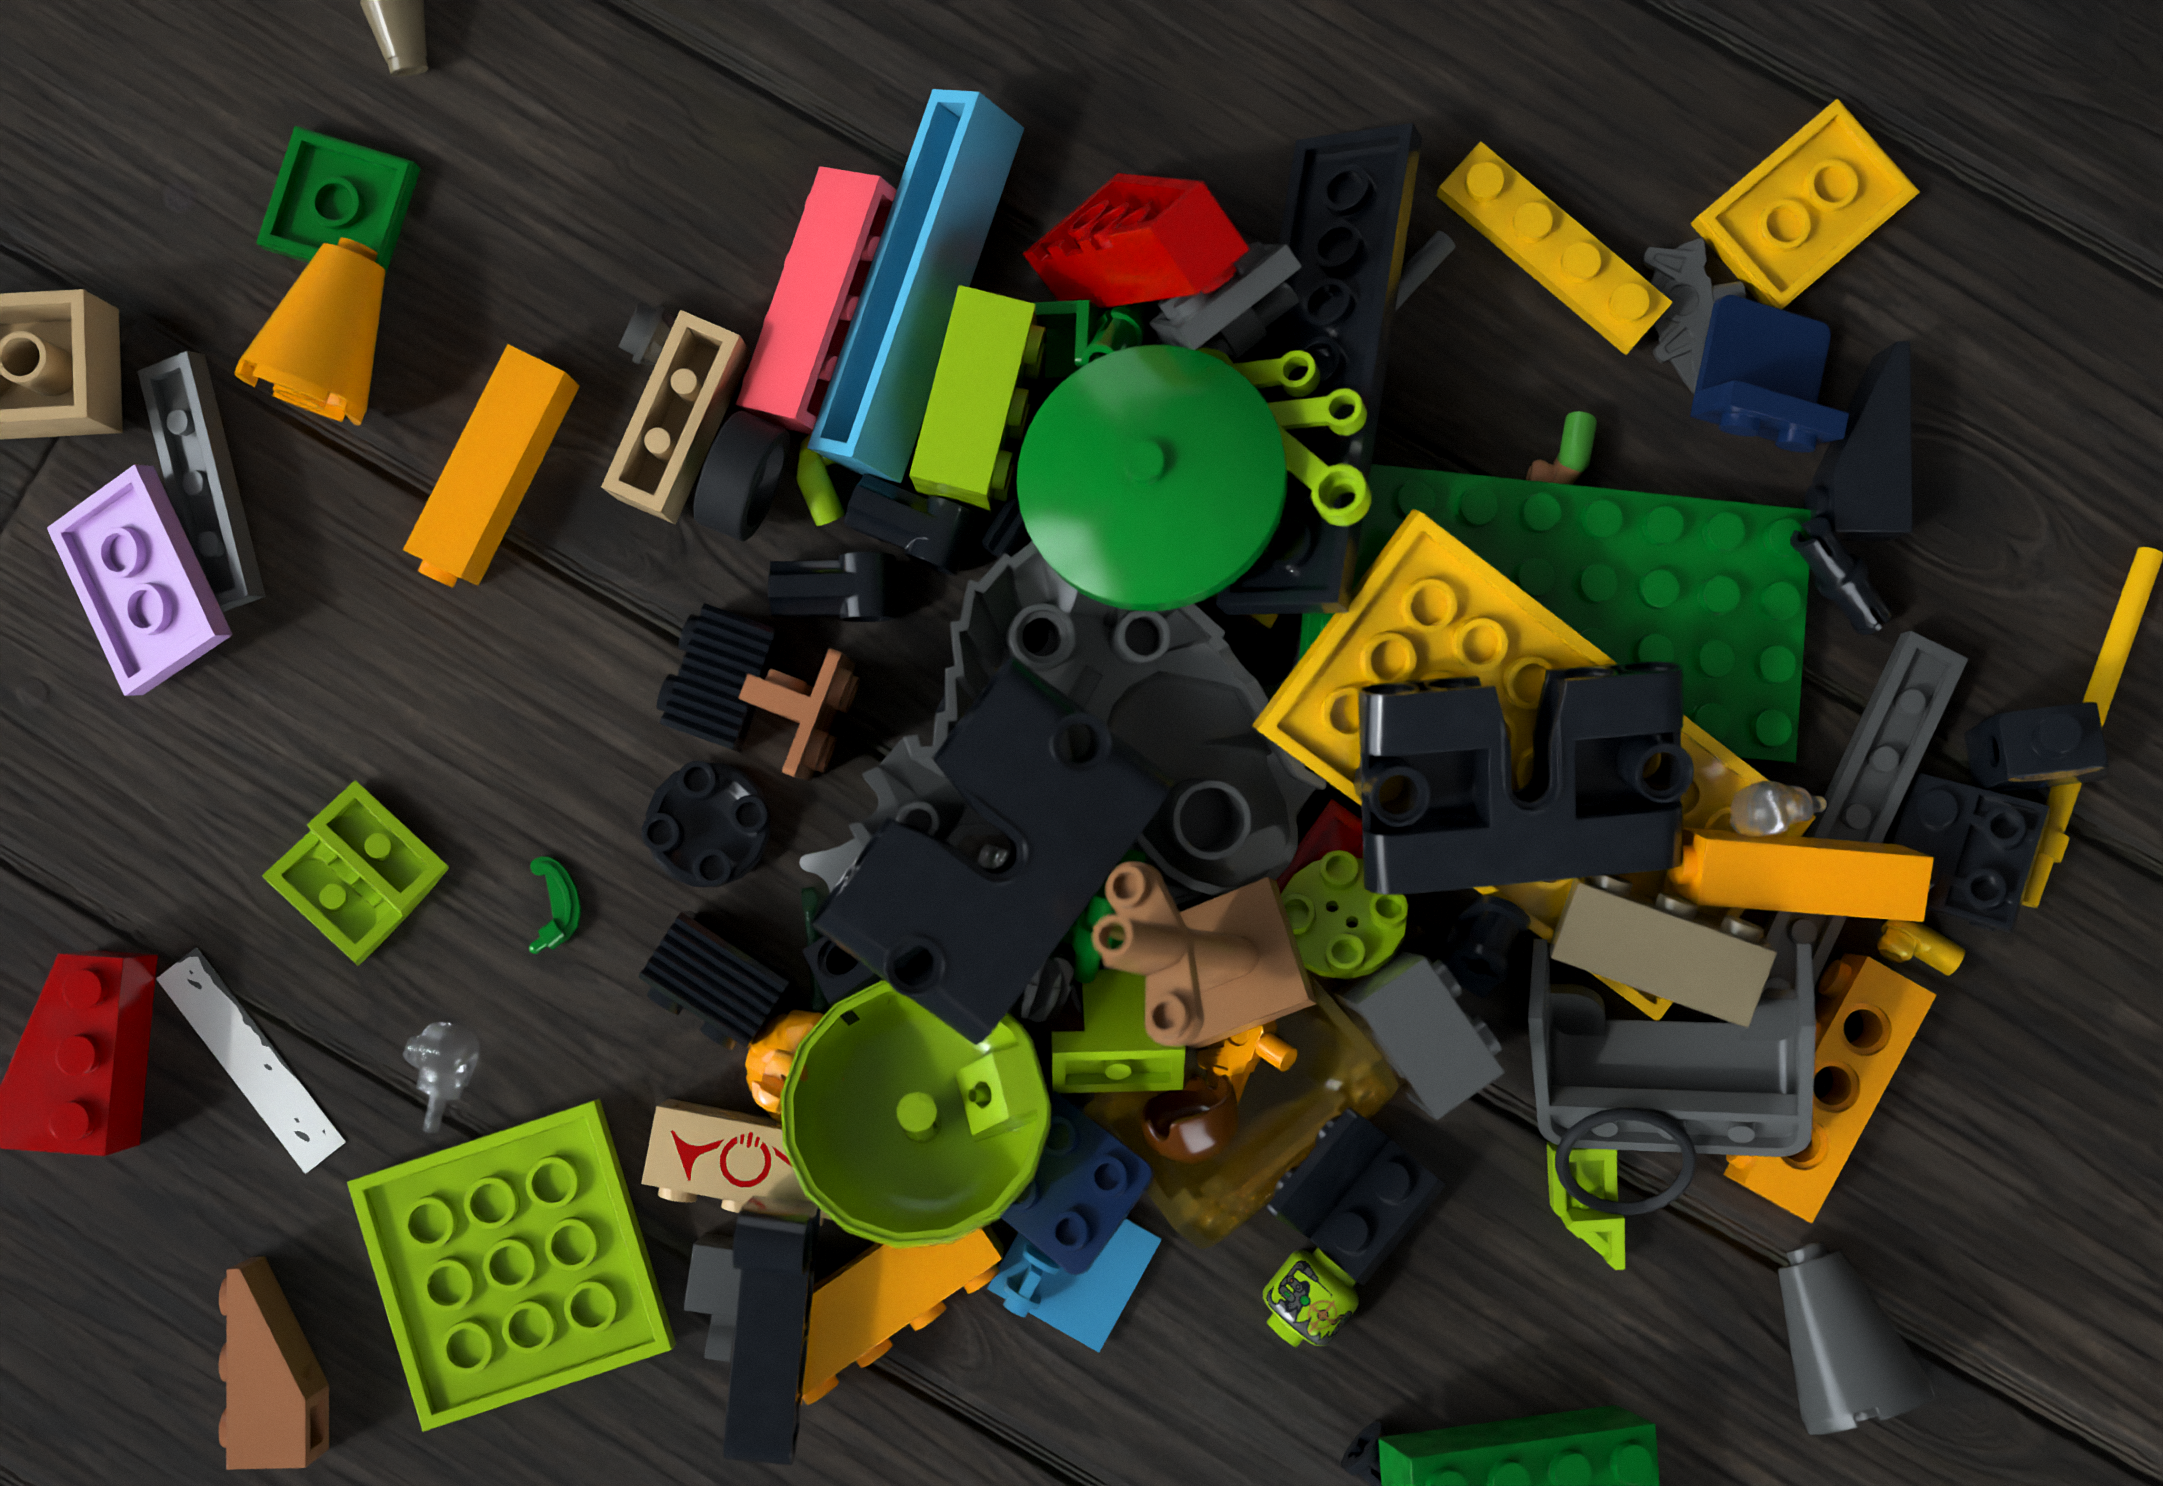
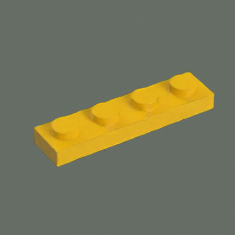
[1436,141,1673,355]

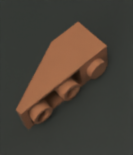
[219,1256,329,1470]

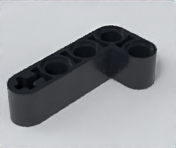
[723,1196,821,1465]

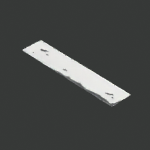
[156,947,346,1174]

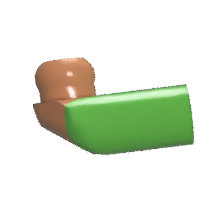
[1525,411,1597,485]

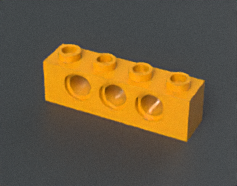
[1723,953,1936,1224]

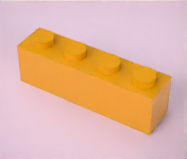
[803,1224,1005,1405]

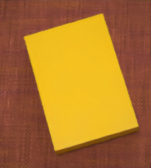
[1690,98,1920,310]

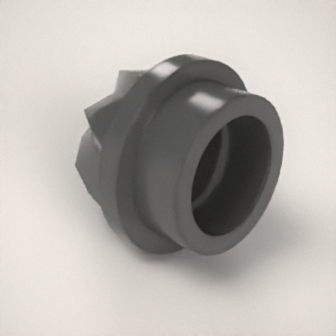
[618,302,676,365]

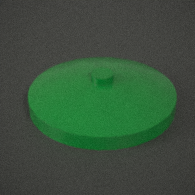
[1017,345,1288,611]

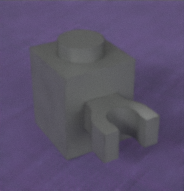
[684,1233,741,1362]

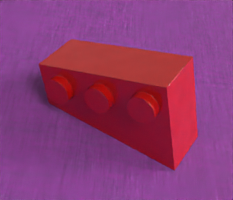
[0,950,158,1156]

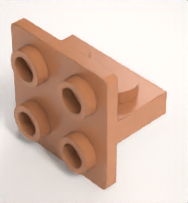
[738,648,860,781]

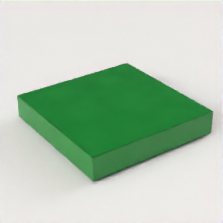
[256,126,420,276]

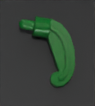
[529,856,582,954]

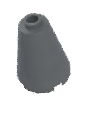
[1778,1241,1935,1435]

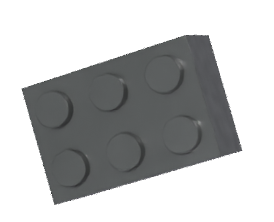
[1332,950,1505,1120]

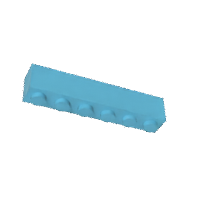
[807,89,1024,483]

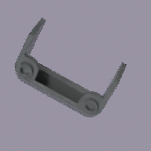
[1528,939,1816,1157]

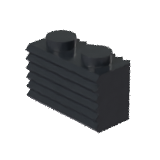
[656,603,784,752]
[638,910,796,1050]

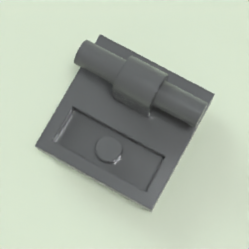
[1149,241,1302,359]

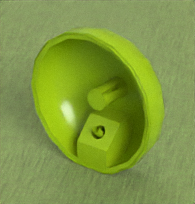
[781,980,1051,1249]

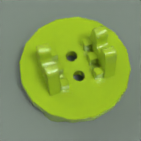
[1281,850,1408,979]

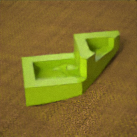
[1547,1142,1625,1270]

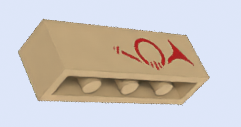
[641,1099,833,1226]

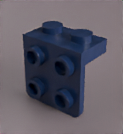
[1690,295,1849,452]
[1001,1091,1154,1275]

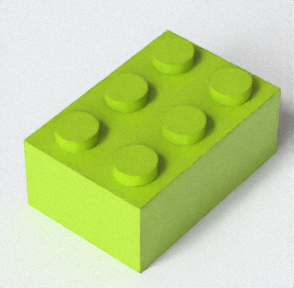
[909,285,1047,516]

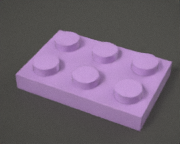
[47,464,233,696]

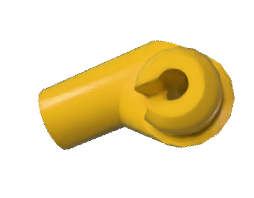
[1877,919,1965,976]

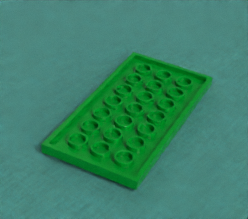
[1299,464,1811,763]

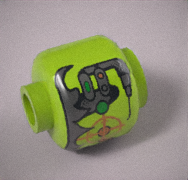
[1263,1247,1359,1347]

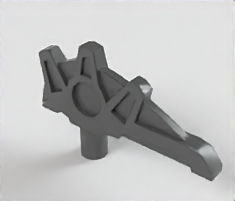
[1642,237,1745,396]

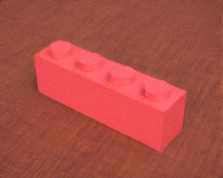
[736,166,897,435]

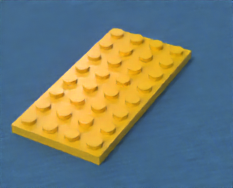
[1252,509,1816,1021]

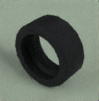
[693,411,790,542]

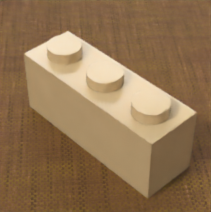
[601,310,752,525]

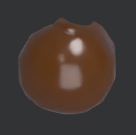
[1139,1075,1239,1164]

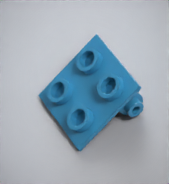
[987,1218,1162,1352]

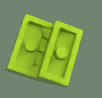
[262,780,449,966]

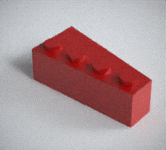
[1023,173,1250,308]

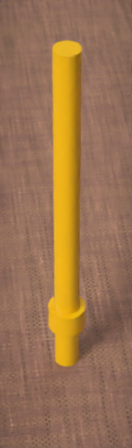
[2022,547,2163,908]

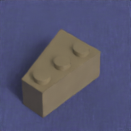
[1549,875,1777,1028]

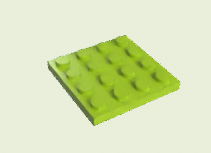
[347,1098,676,1432]

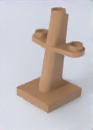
[1093,861,1317,1049]

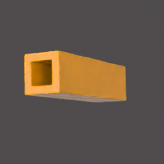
[403,344,580,588]
[1668,827,1934,922]

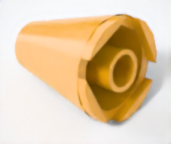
[234,237,386,425]

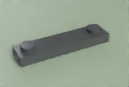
[137,351,266,612]

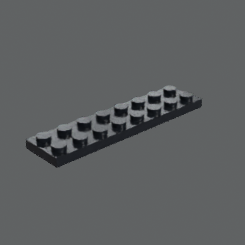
[1216,123,1422,615]

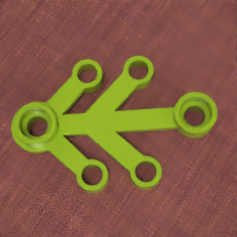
[1196,348,1371,526]

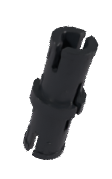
[1790,517,1893,635]

